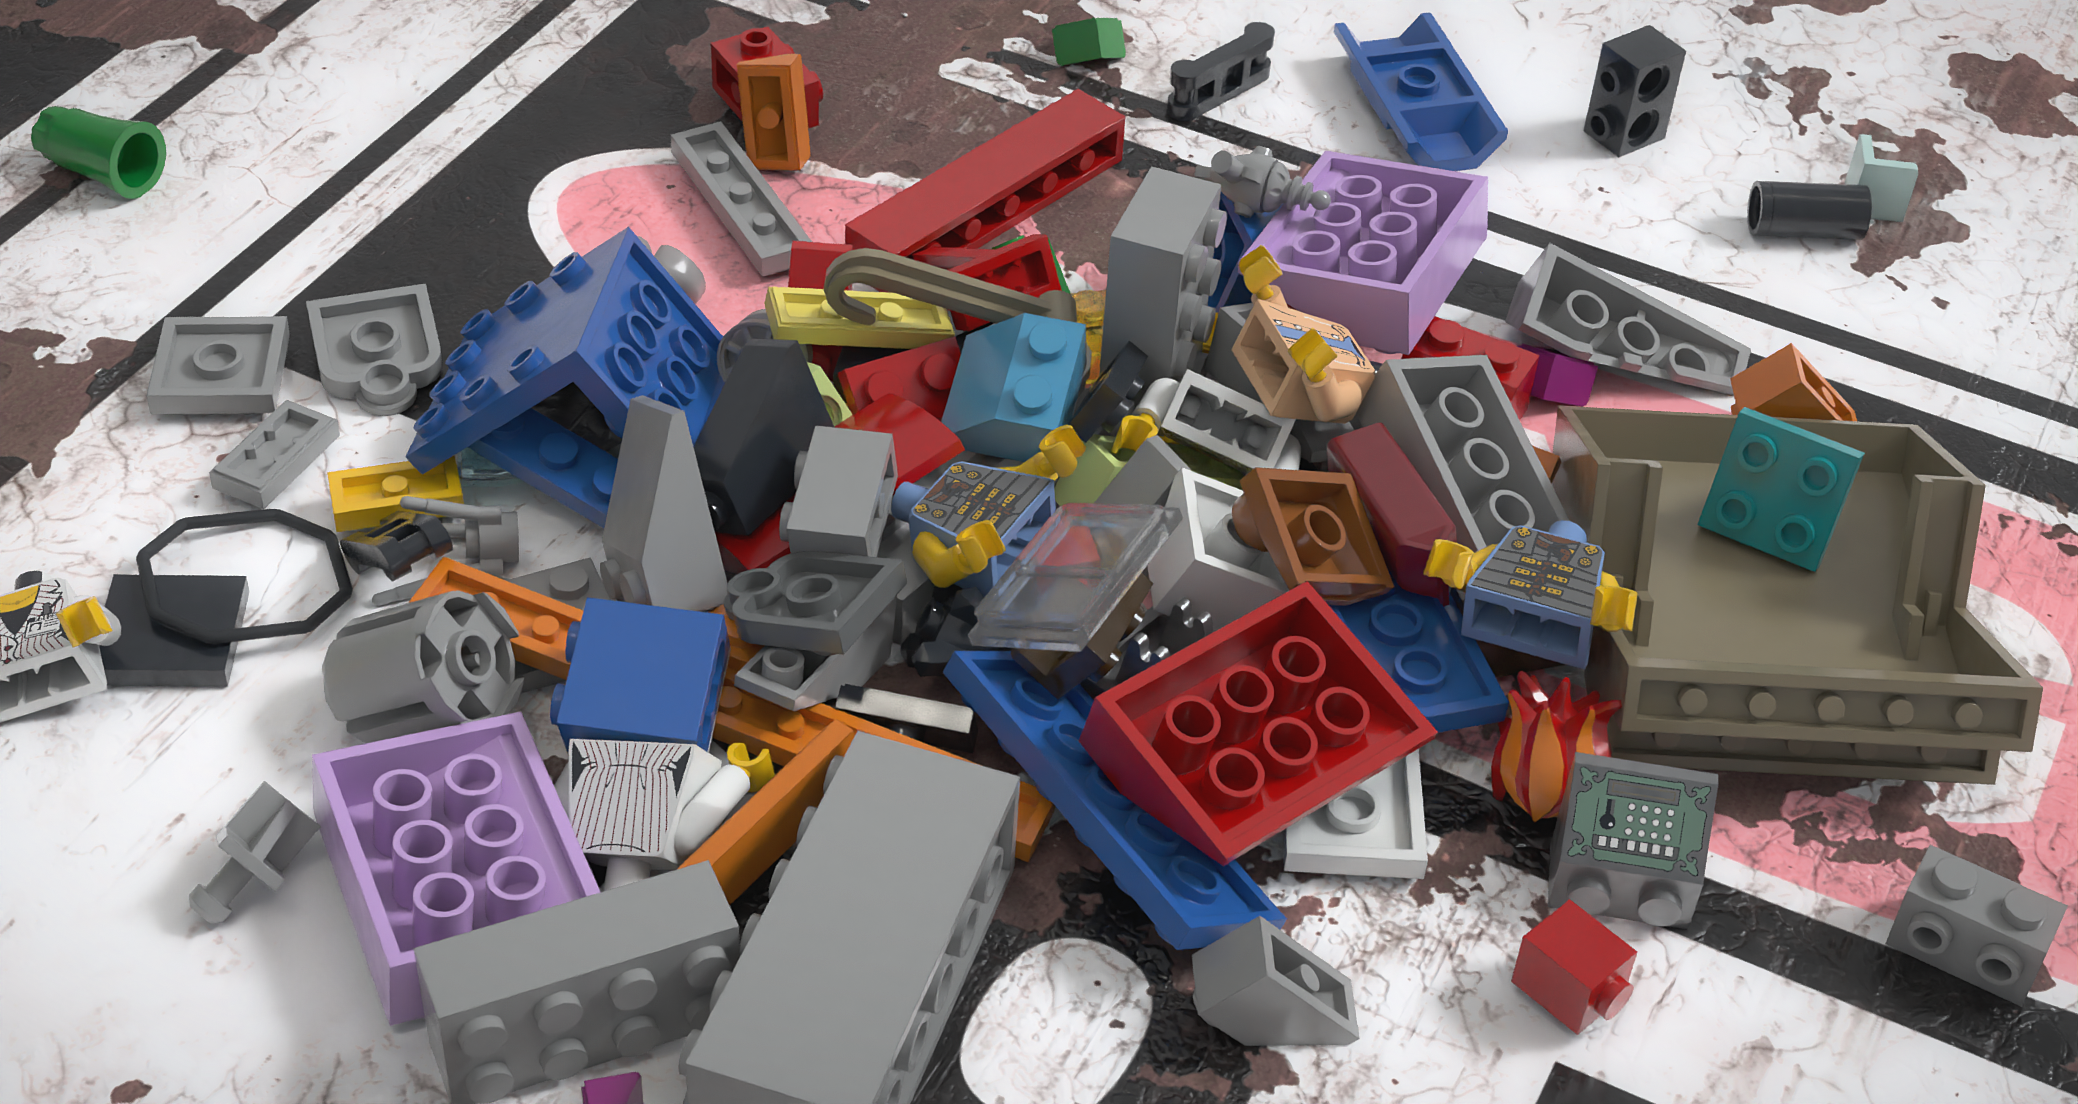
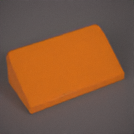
[737,54,810,170]

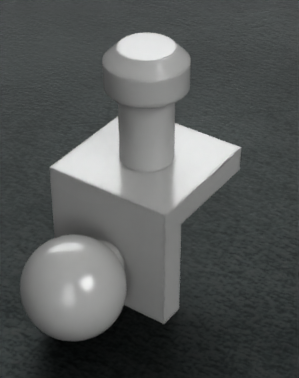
[189,780,321,924]

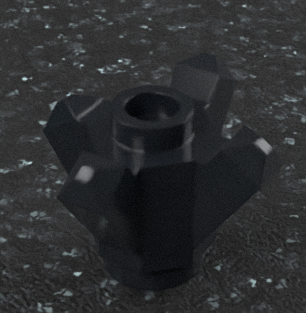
[900,584,1019,677]

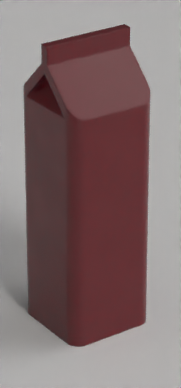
[1327,422,1457,607]

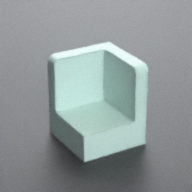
[1844,134,1918,222]

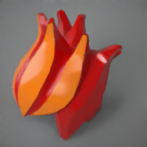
[1491,671,1622,822]

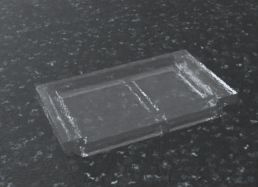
[968,503,1183,652]

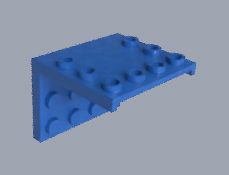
[405,226,725,475]

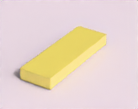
[764,287,955,349]

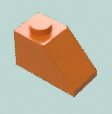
[1730,343,1857,421]

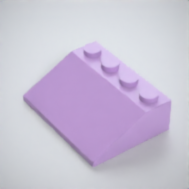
[1238,151,1488,355]
[312,712,600,1026]

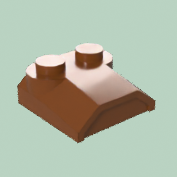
[1232,467,1394,606]

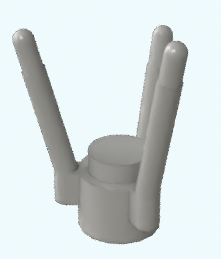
[372,496,519,606]

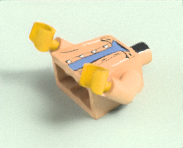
[1231,245,1383,424]

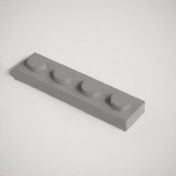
[671,121,812,277]

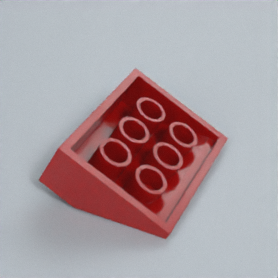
[1079,581,1438,866]

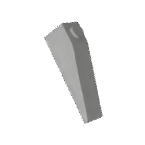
[1505,243,1751,395]

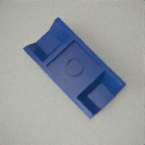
[1334,12,1508,171]

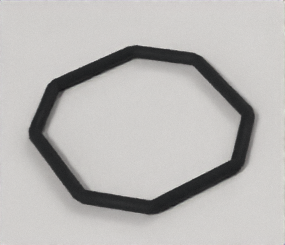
[136,509,353,644]

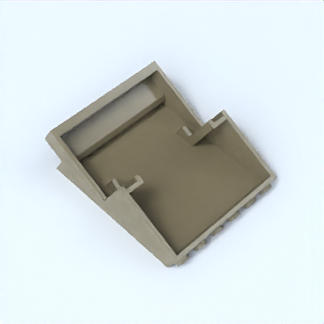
[1552,405,2043,785]

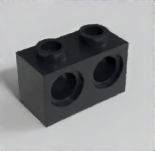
[1583,25,1686,158]

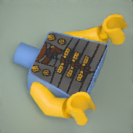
[891,425,1086,603]
[1424,520,1638,669]

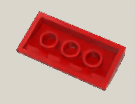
[715,393,965,575]

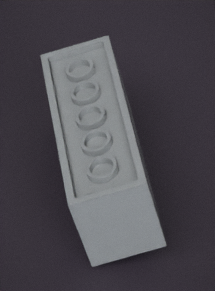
[678,731,1020,1104]

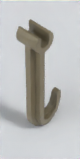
[824,248,1077,325]

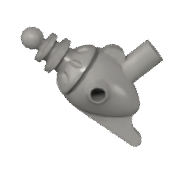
[1193,146,1331,218]

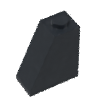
[693,338,835,536]

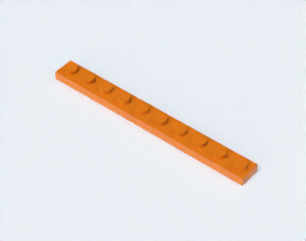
[409,556,1056,862]

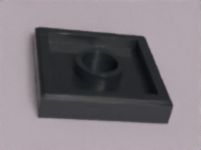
[99,574,250,687]

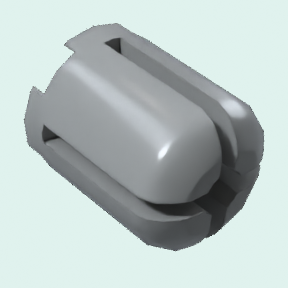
[322,590,524,743]

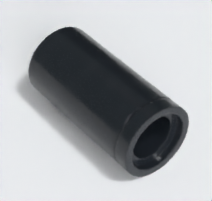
[1747,180,1872,240]

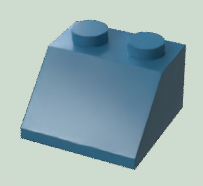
[941,313,1087,462]

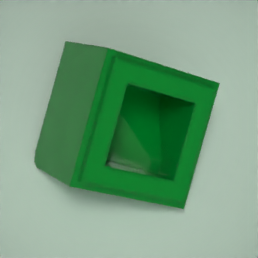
[1052,18,1126,66]

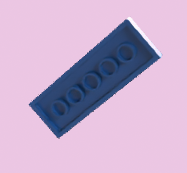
[943,651,1287,950]

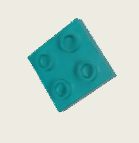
[1697,407,1865,572]

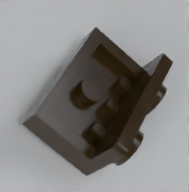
[1010,566,1154,700]

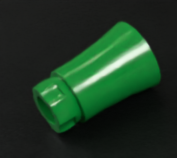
[31,106,166,199]

